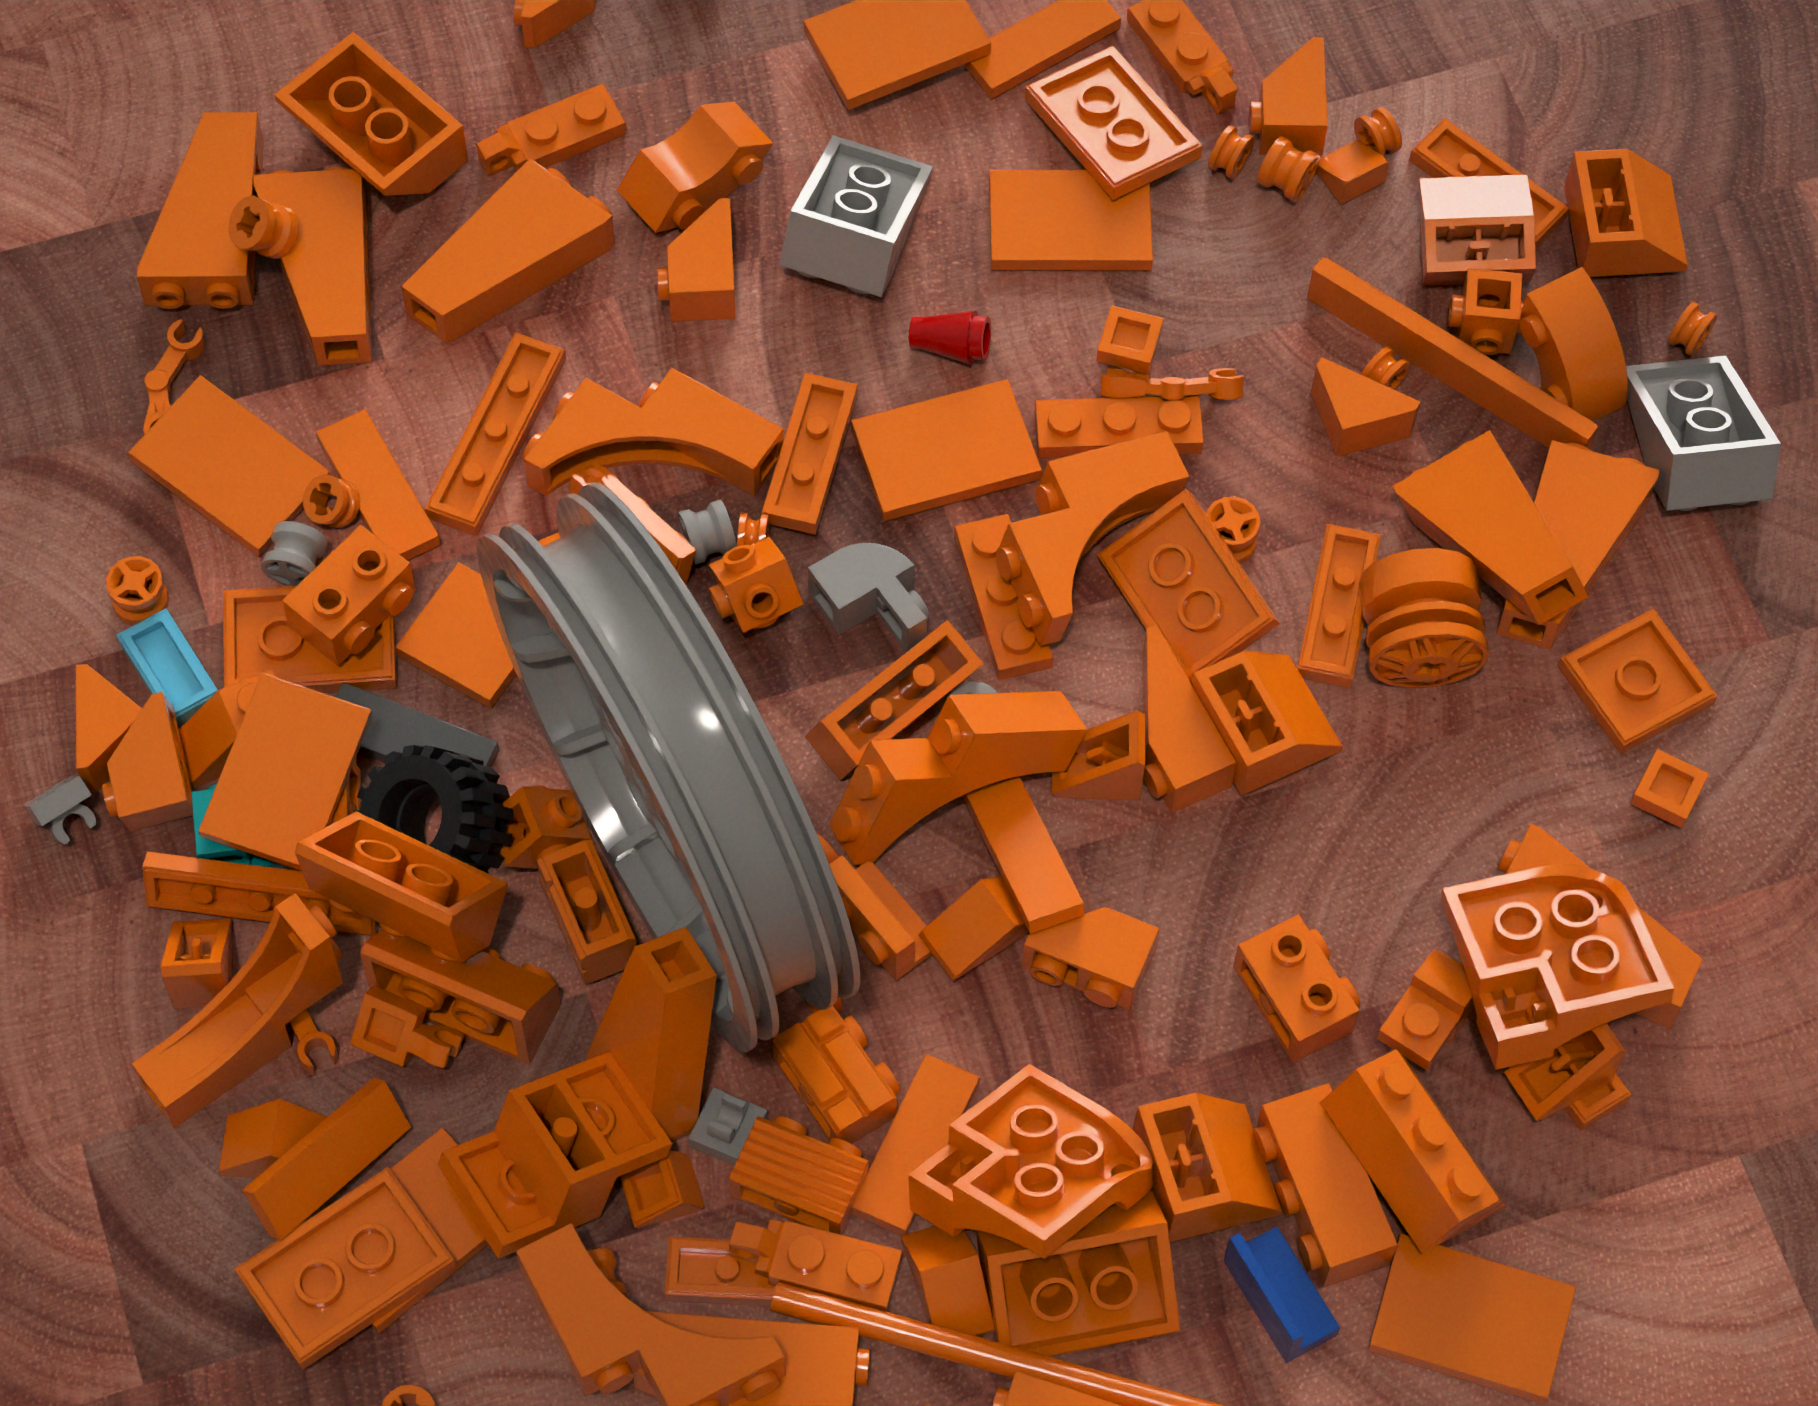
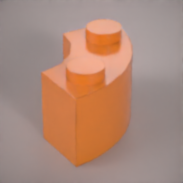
[617,102,774,233]
[1519,267,1628,422]

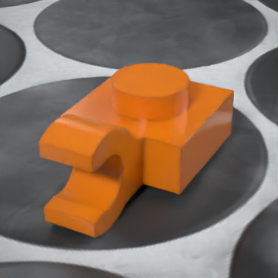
[350,985,464,1068]

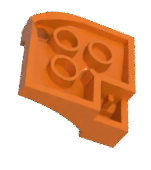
[1441,864,1674,1070]
[908,1064,1153,1259]

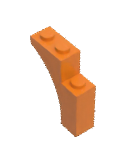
[523,367,784,497]
[996,431,1189,646]
[829,691,1087,865]
[131,893,343,1128]
[516,1223,786,1406]

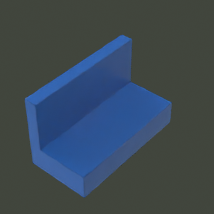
[1224,1226,1340,1363]

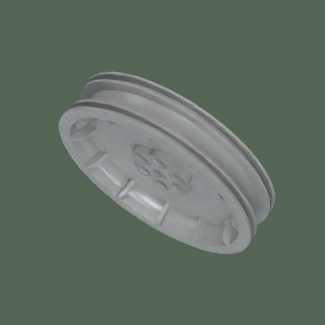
[477,482,861,1053]

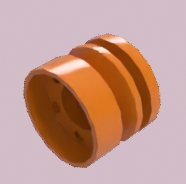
[1359,548,1489,688]

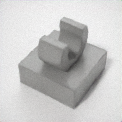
[23,775,96,845]
[688,1087,768,1166]

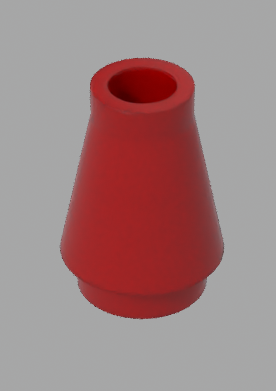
[908,310,991,365]

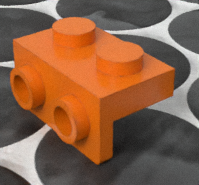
[829,855,933,981]

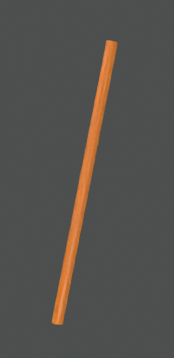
[770,1281,1226,1406]

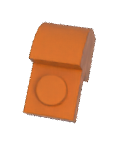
[1376,948,1475,1070]

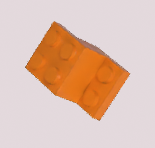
[438,1051,673,1259]

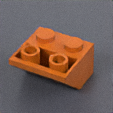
[1564,149,1688,277]
[1419,175,1536,286]
[1191,651,1343,796]
[1132,1093,1282,1242]

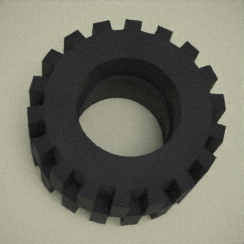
[353,745,514,874]

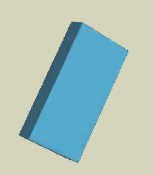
[116,608,218,726]

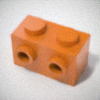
[282,524,416,666]
[1233,914,1361,1063]

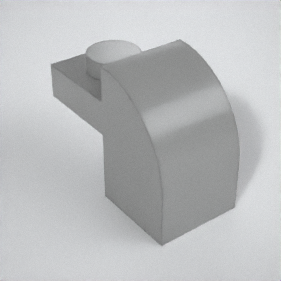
[808,543,930,652]

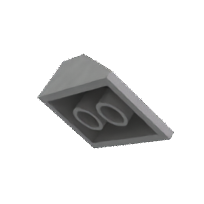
[779,135,934,297]
[1626,356,1781,511]

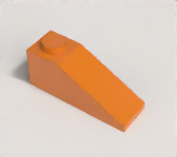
[1143,624,1237,814]

